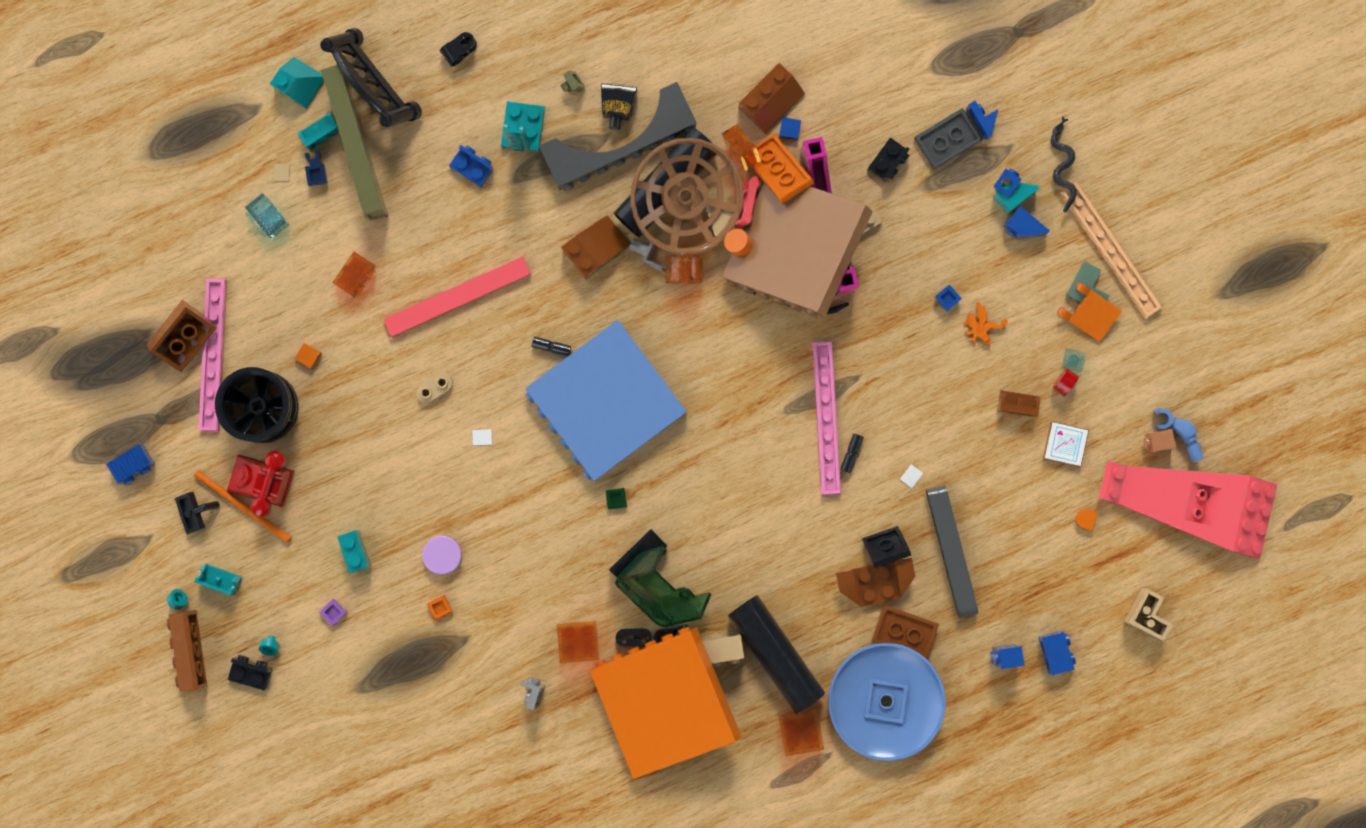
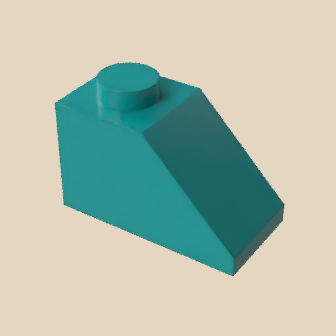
[993,182,1039,214]

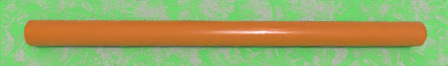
[194,470,291,543]

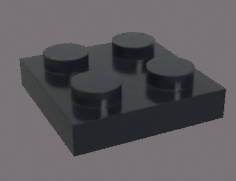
[862,526,911,568]

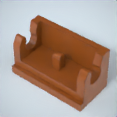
[997,390,1040,417]

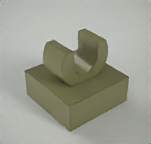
[560,71,585,92]

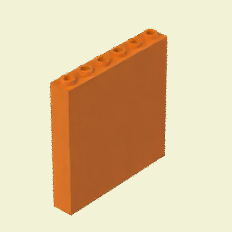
[589,627,742,779]

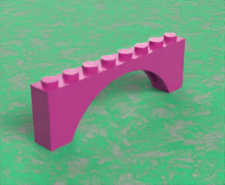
[801,137,859,297]

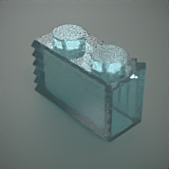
[245,193,289,239]

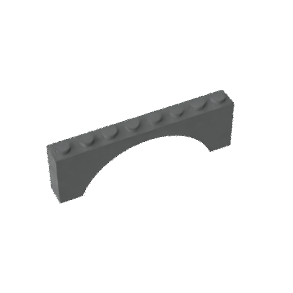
[539,82,697,191]

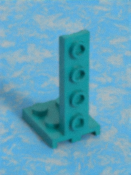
[501,101,545,152]

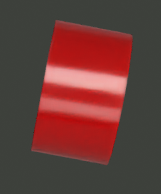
[1052,368,1079,397]

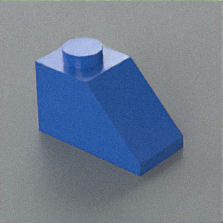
[1003,206,1050,239]

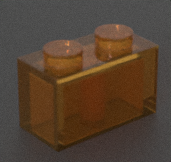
[722,124,761,171]
[332,251,376,298]

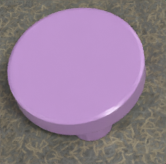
[423,536,462,574]

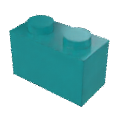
[337,530,371,573]

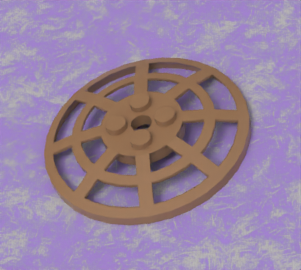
[630,138,743,255]

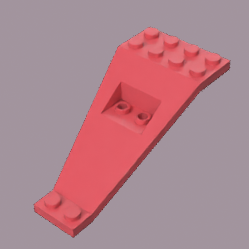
[1099,461,1277,559]

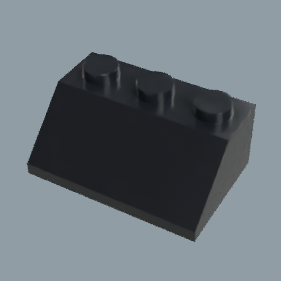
[609,529,667,586]

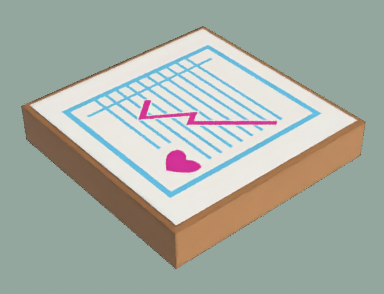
[1043,421,1089,467]

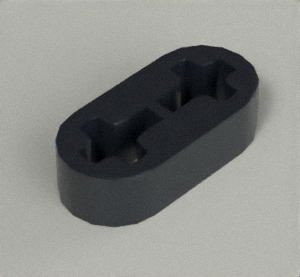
[615,628,652,646]

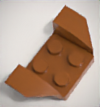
[836,558,915,607]

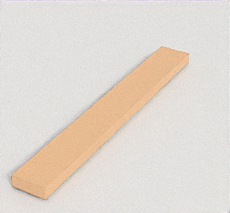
[1060,182,1162,319]

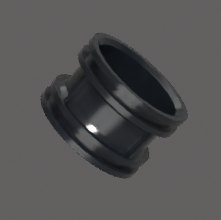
[215,367,299,443]

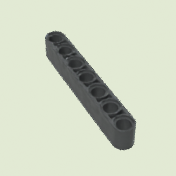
[926,485,978,619]

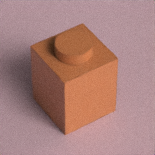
[1144,429,1176,453]

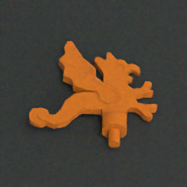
[963,302,1008,346]

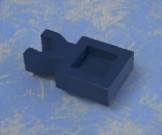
[305,151,328,187]

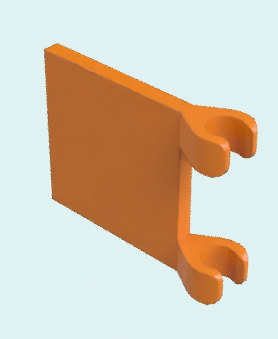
[1057,282,1122,342]

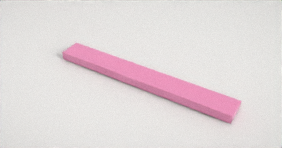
[199,279,227,432]
[812,341,841,495]

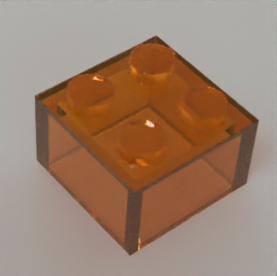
[557,620,600,663]
[778,709,824,757]

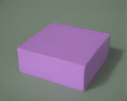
[319,599,347,626]

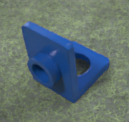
[994,168,1022,197]

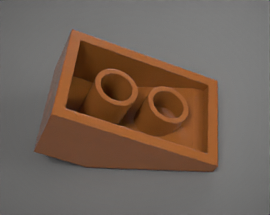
[561,215,630,280]

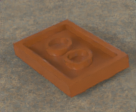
[871,604,939,659]

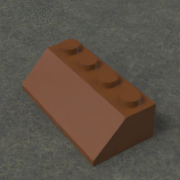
[167,610,207,692]

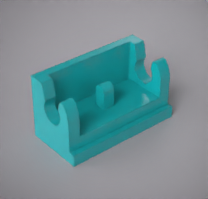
[297,112,339,151]
[194,564,242,596]

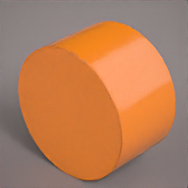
[724,229,753,257]

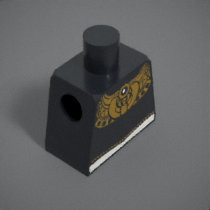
[601,83,638,130]

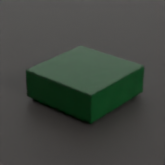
[605,488,627,509]

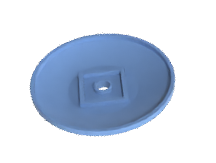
[828,643,946,761]

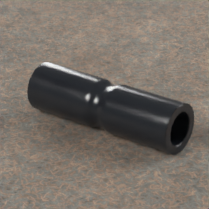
[531,336,571,357]
[840,433,864,473]

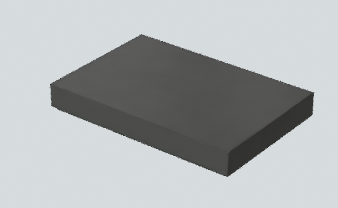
[914,108,983,170]

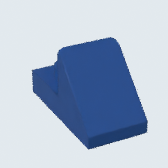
[966,101,998,141]

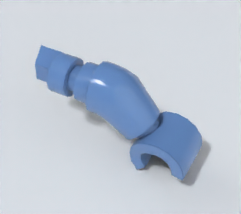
[1154,408,1204,462]

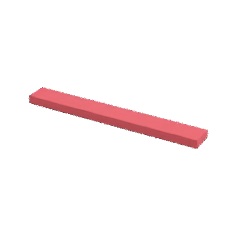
[383,257,531,337]

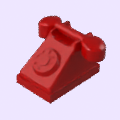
[227,451,295,517]

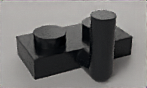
[175,492,220,535]

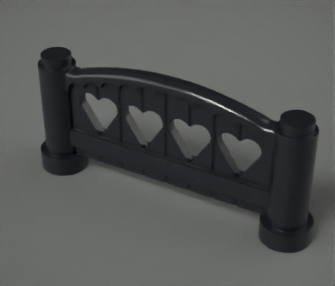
[320,28,422,127]

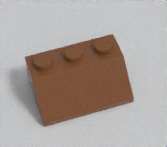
[738,63,805,134]
[147,300,217,372]

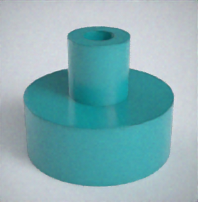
[167,589,188,610]
[259,635,280,656]

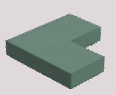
[1066,261,1109,303]

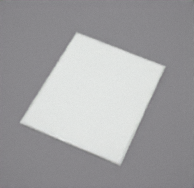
[472,429,492,445]
[900,464,923,488]

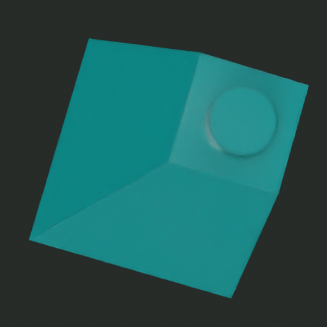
[270,57,324,109]

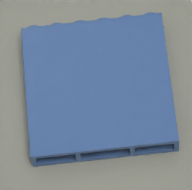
[525,320,687,481]

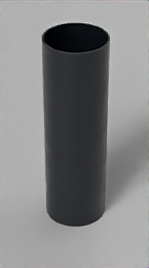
[613,128,717,238]
[728,595,825,714]

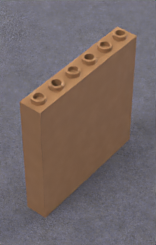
[721,183,873,318]

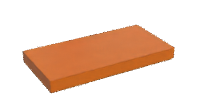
[743,134,814,204]

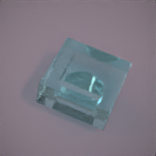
[1062,349,1086,372]

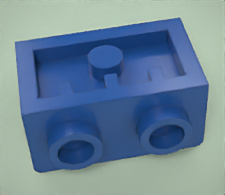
[449,145,494,188]

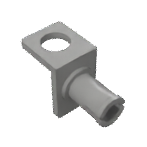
[629,239,666,273]

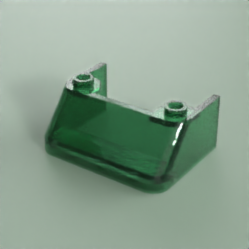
[615,546,712,627]

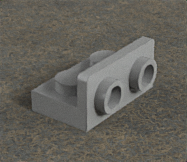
[521,677,545,710]

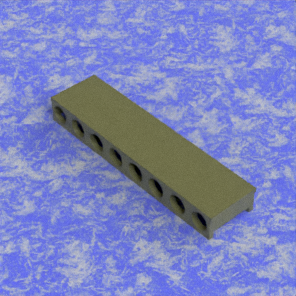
[321,64,388,221]

